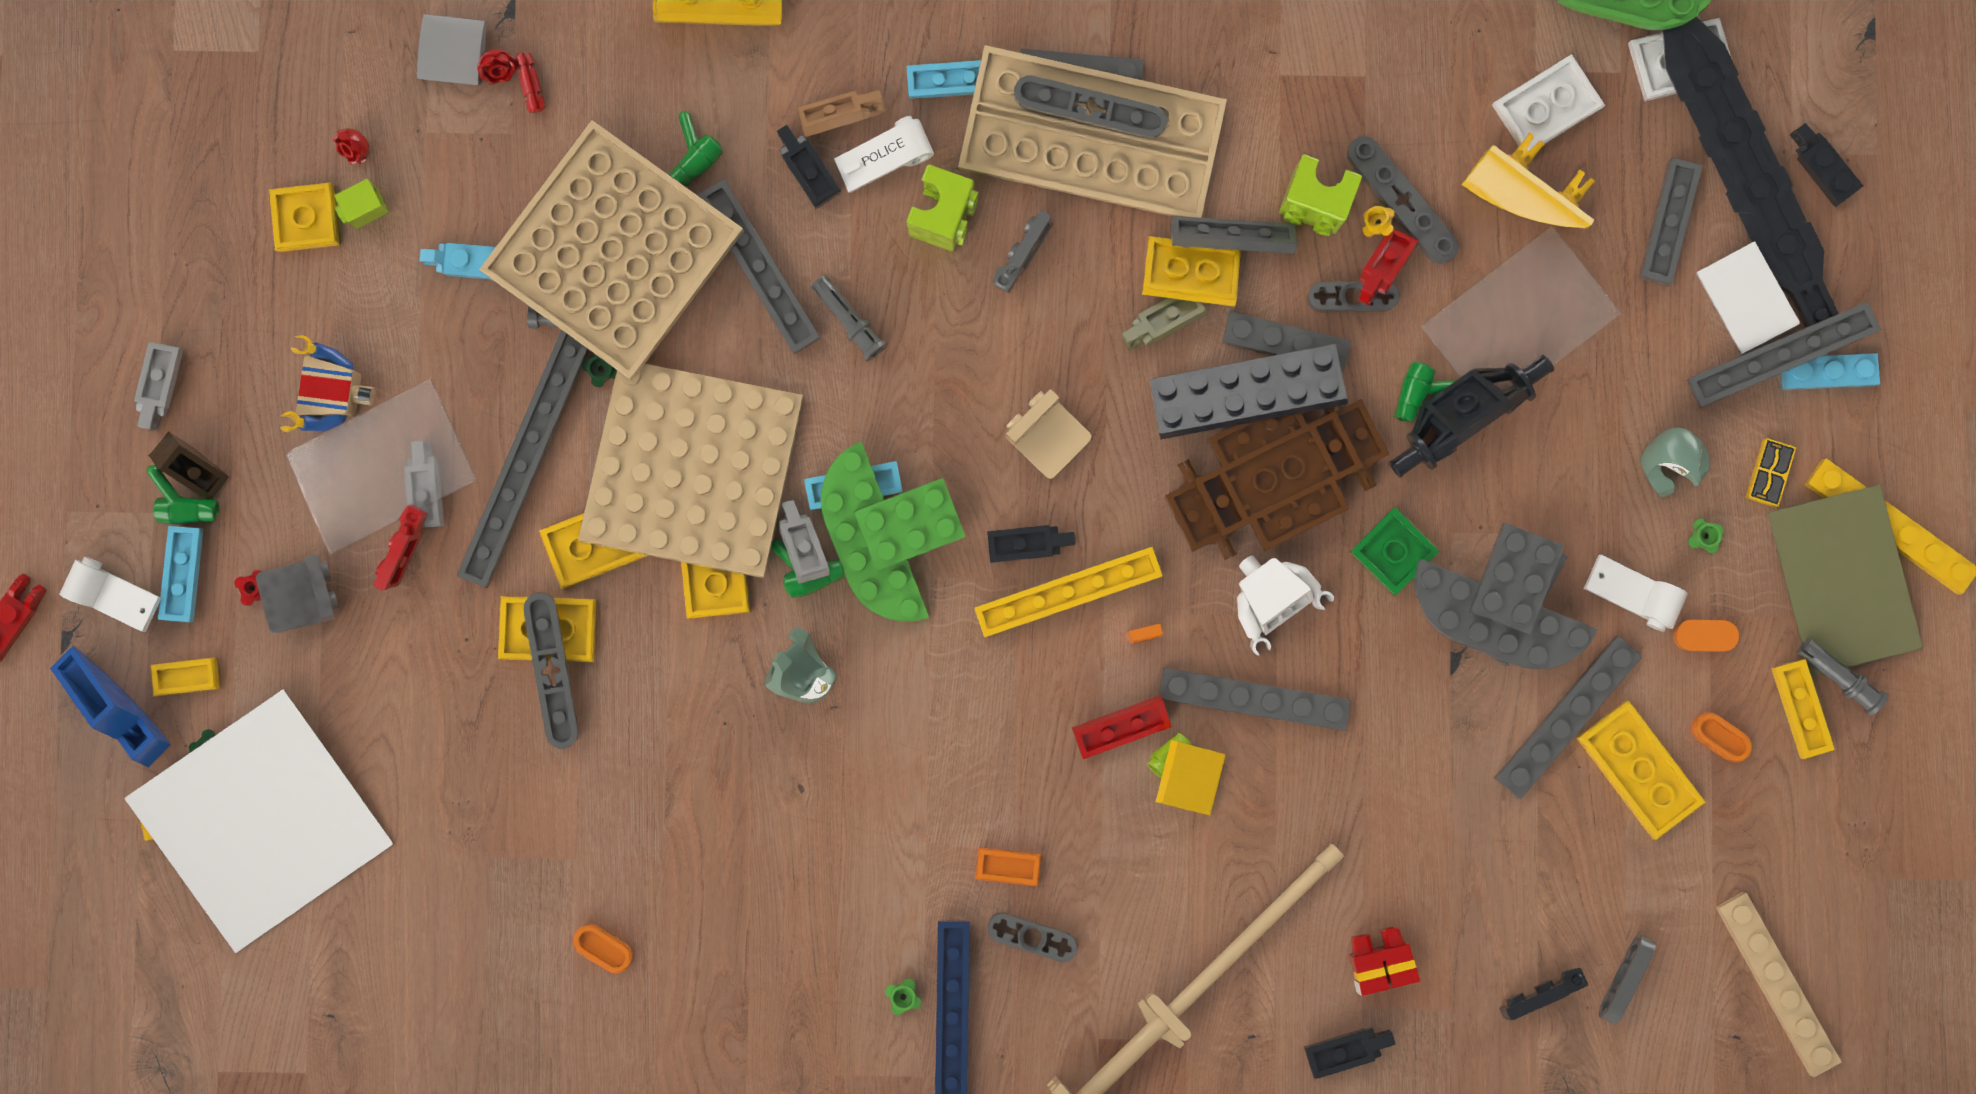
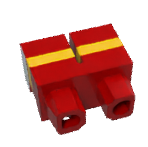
[1348,926,1421,996]

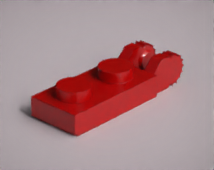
[0,573,47,661]

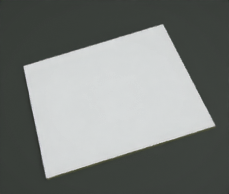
[124,689,394,953]

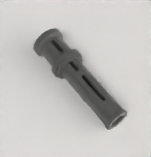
[811,275,888,362]
[1797,637,1889,716]

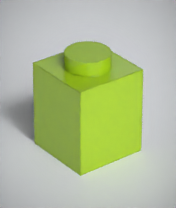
[334,178,390,229]

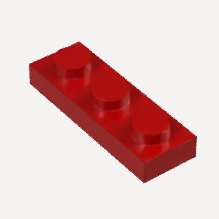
[1072,695,1172,760]

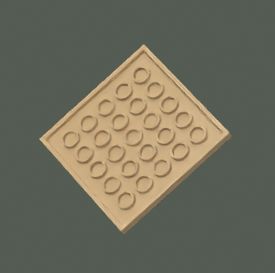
[479,120,744,381]
[578,364,804,578]

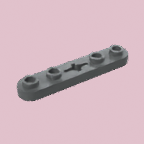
[1014,75,1167,139]
[1347,136,1458,264]
[524,592,579,749]

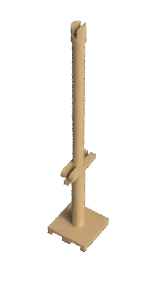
[1047,844,1344,1094]

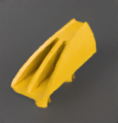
[653,0,782,26]
[1461,132,1596,228]

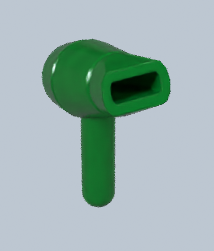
[668,111,723,187]
[1393,362,1456,422]
[147,465,219,524]
[771,540,845,599]

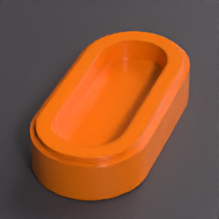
[1673,619,1739,652]
[1691,713,1752,762]
[573,924,633,974]

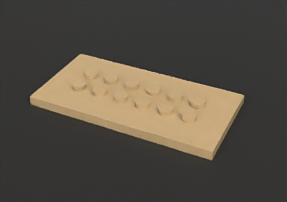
[958,45,1227,218]

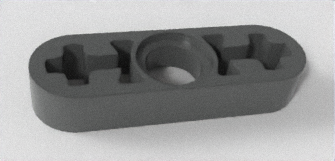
[1307,282,1399,312]
[988,912,1077,962]
[1598,934,1656,1025]

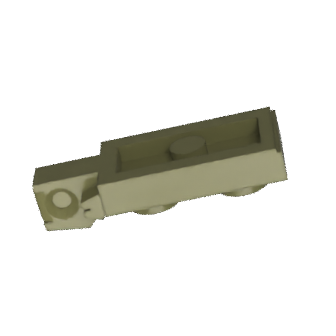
[1122,298,1207,350]

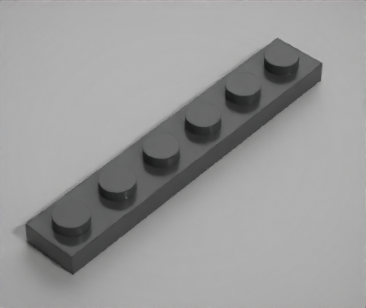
[698,179,821,355]
[1686,302,1881,408]
[1494,636,1642,799]
[1159,668,1351,731]

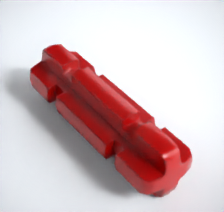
[514,52,545,113]

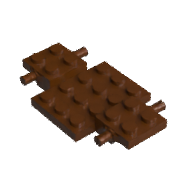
[1164,399,1390,560]

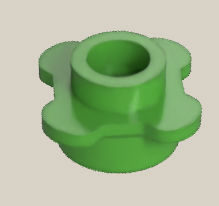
[1688,519,1724,554]
[885,978,921,1015]

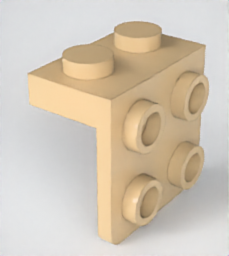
[1006,389,1091,479]

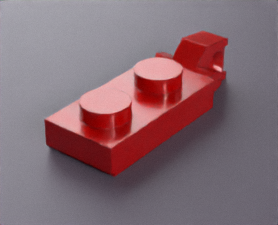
[1358,229,1419,305]
[373,505,428,591]

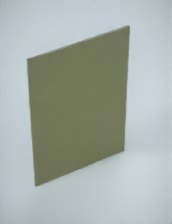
[1767,484,1923,676]

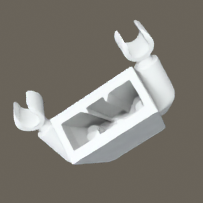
[1237,556,1334,656]

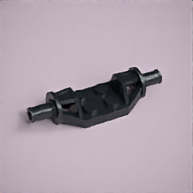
[1388,354,1555,478]

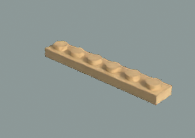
[1715,892,1842,1078]

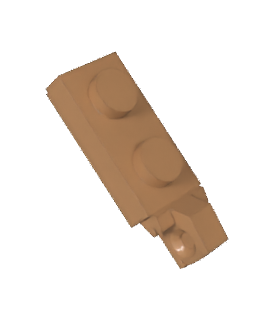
[797,90,886,137]

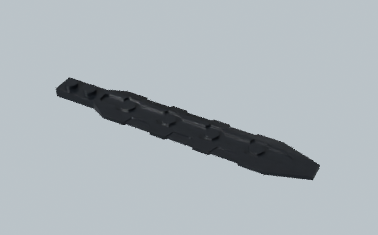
[1662,17,1839,328]

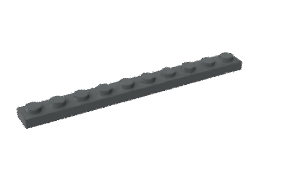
[457,330,589,588]

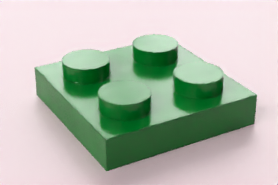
[1349,507,1440,596]

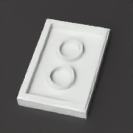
[1628,18,1731,102]
[1492,54,1605,151]
[1696,241,1800,354]

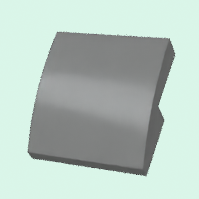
[417,14,486,85]

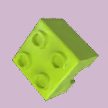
[1279,154,1362,236]
[907,165,979,252]

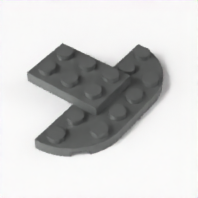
[1414,523,1598,669]

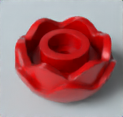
[477,49,516,85]
[332,128,369,165]

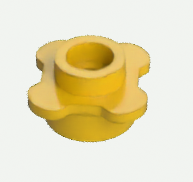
[1362,206,1395,237]

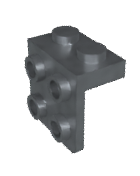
[256,554,339,634]

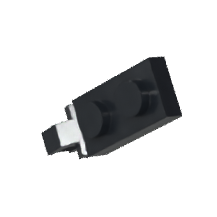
[1790,123,1863,207]
[777,125,842,209]
[987,525,1076,563]
[1499,968,1589,1020]
[1304,1027,1396,1079]

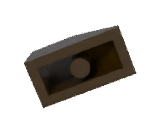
[148,431,229,500]

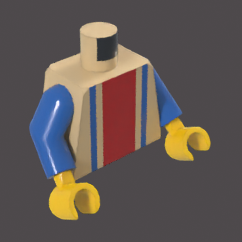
[280,335,376,432]

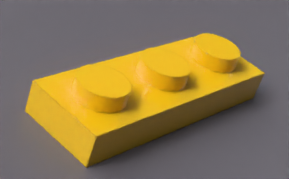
[1771,659,1835,759]

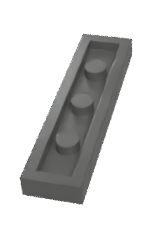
[1020,49,1143,80]
[1639,157,1702,286]
[1170,216,1298,253]
[1222,311,1351,372]

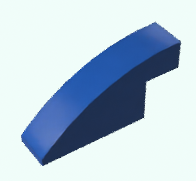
[50,646,171,768]

